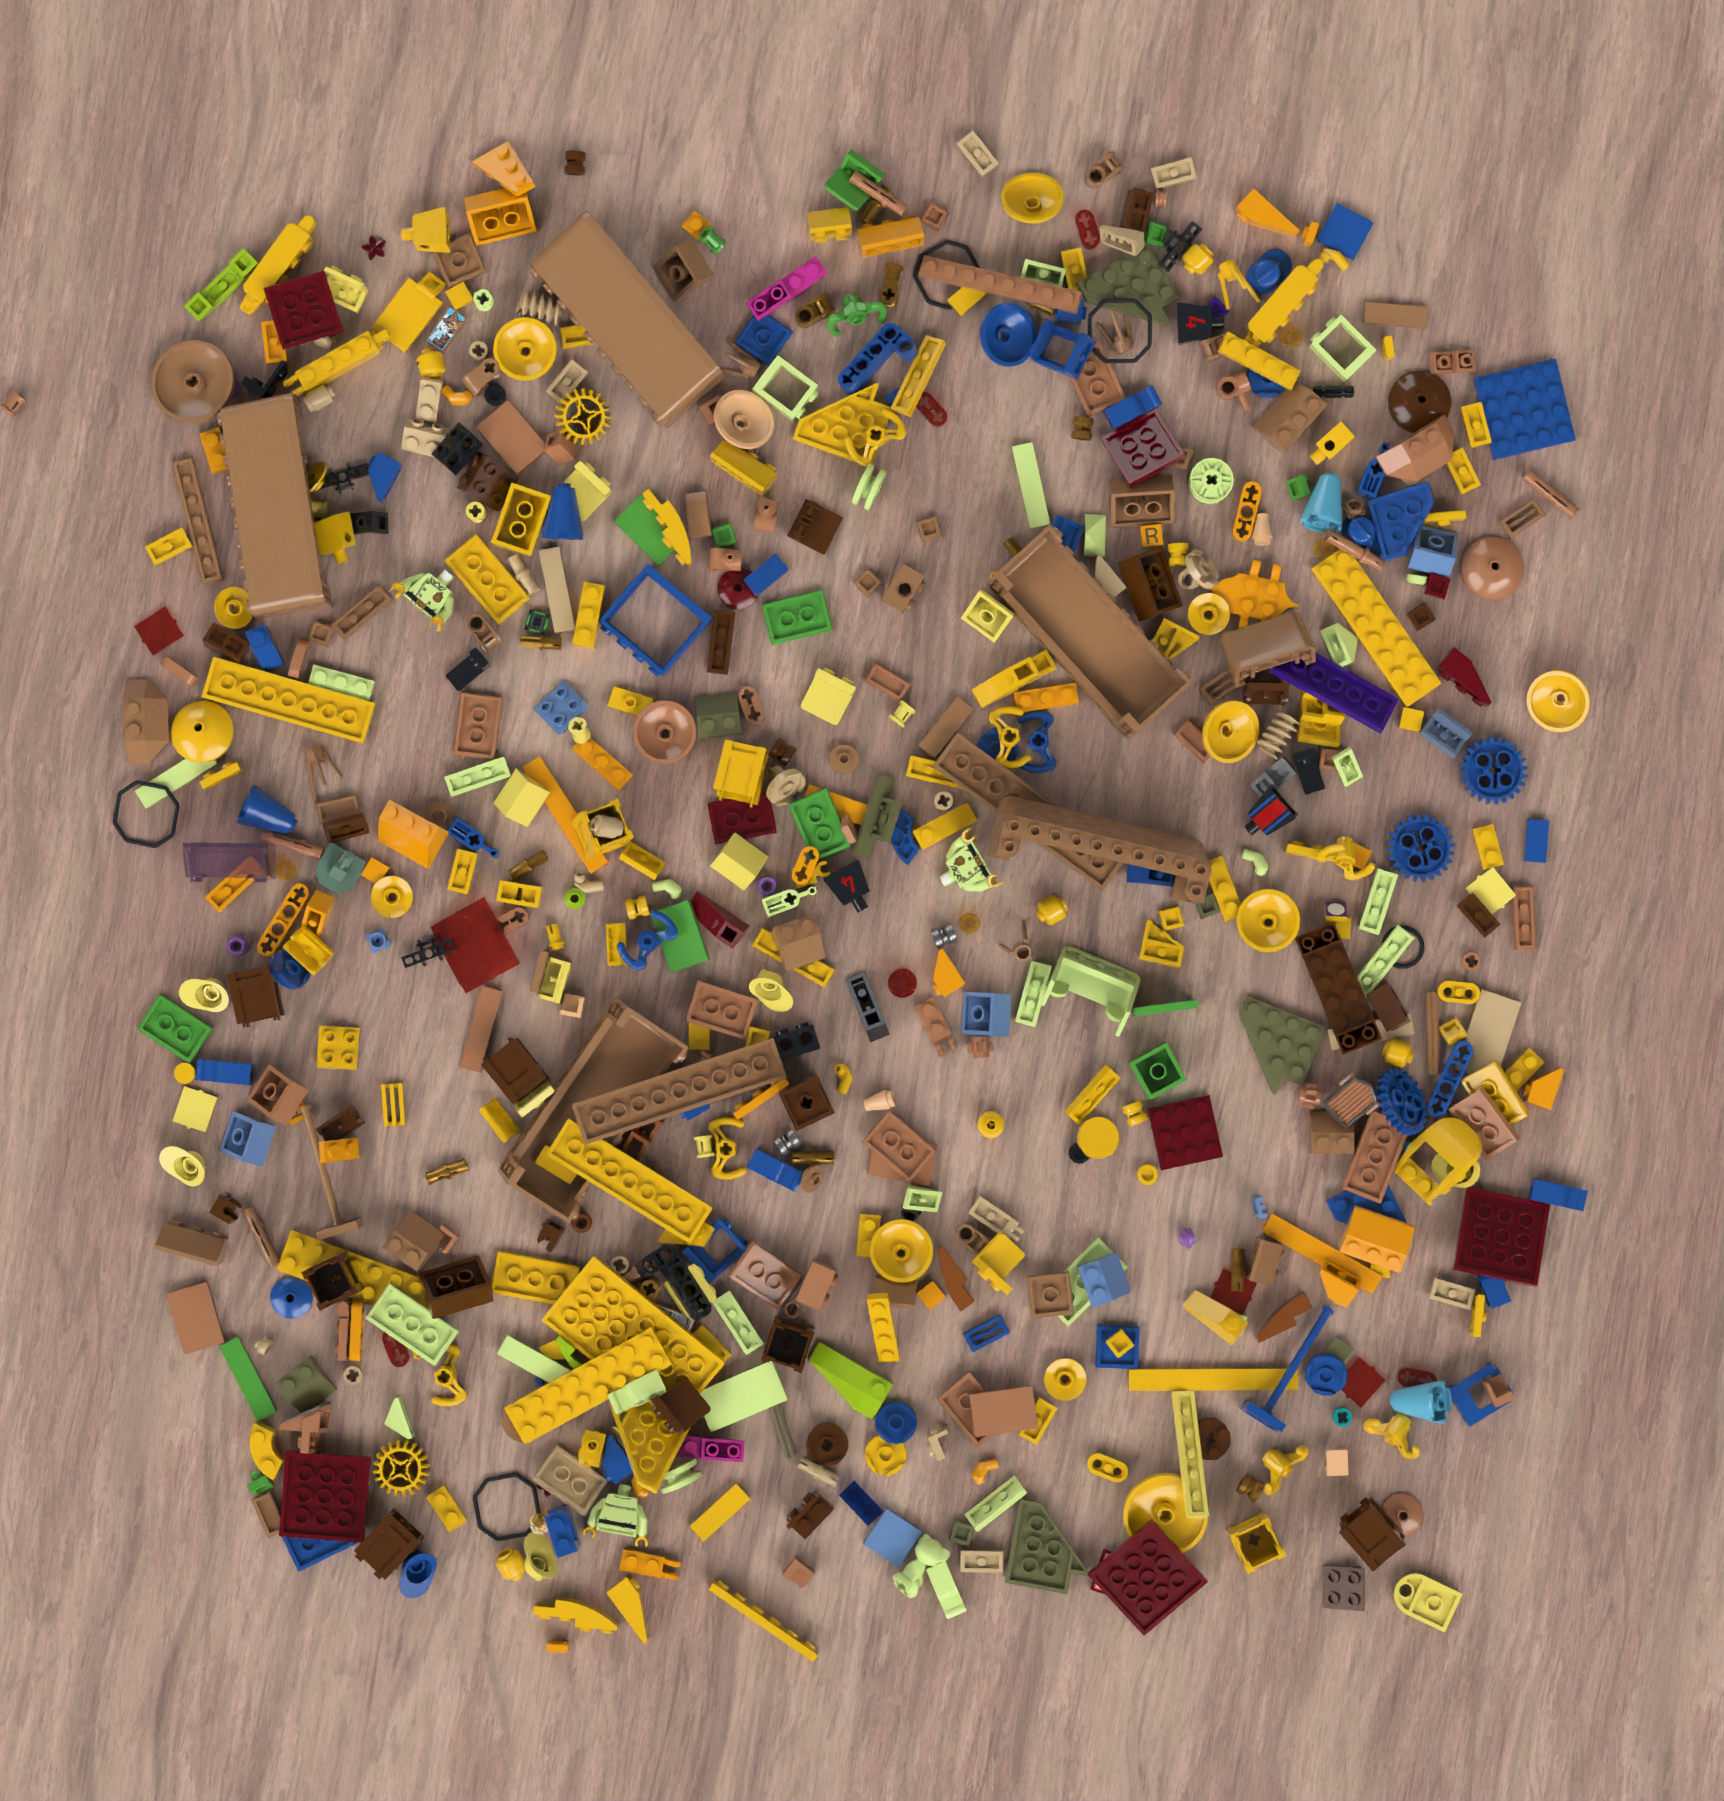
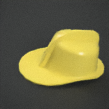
[749,969,793,1012]
[179,978,229,1012]
[159,1146,206,1186]
[1431,1153,1481,1188]
[524,1532,559,1581]

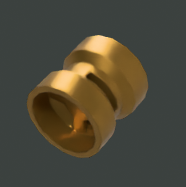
[1071,416,1094,441]
[1236,1473,1265,1502]

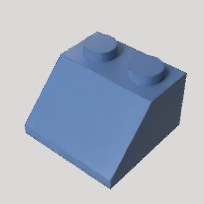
[1408,525,1459,578]
[961,992,1012,1037]
[219,1111,276,1167]
[1077,1252,1131,1308]

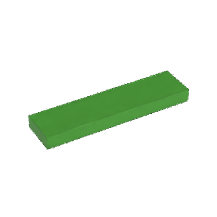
[219,1336,277,1421]

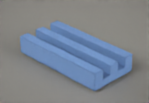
[1251,1194,1267,1219]

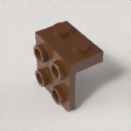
[457,452,519,511]
[651,1378,711,1436]

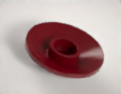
[717,568,758,610]

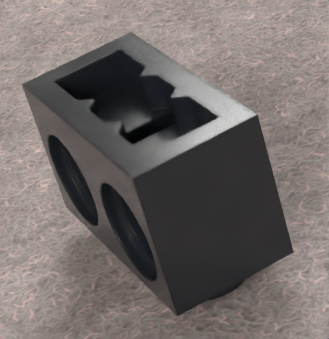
[431,422,483,476]
[772,1022,821,1061]

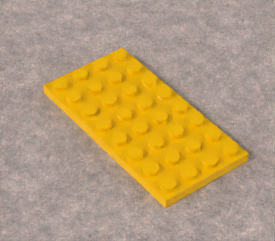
[542,1255,726,1397]

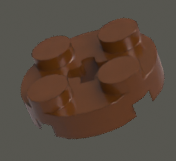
[1198,1417,1231,1460]
[806,1423,848,1466]

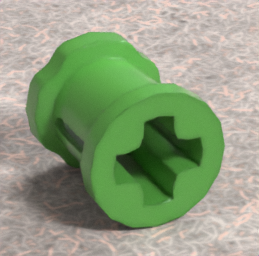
[698,226,726,254]

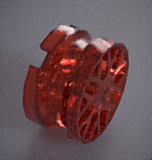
[888,969,917,998]

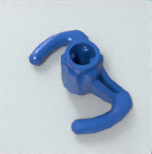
[1017,711,1056,773]
[617,910,678,971]

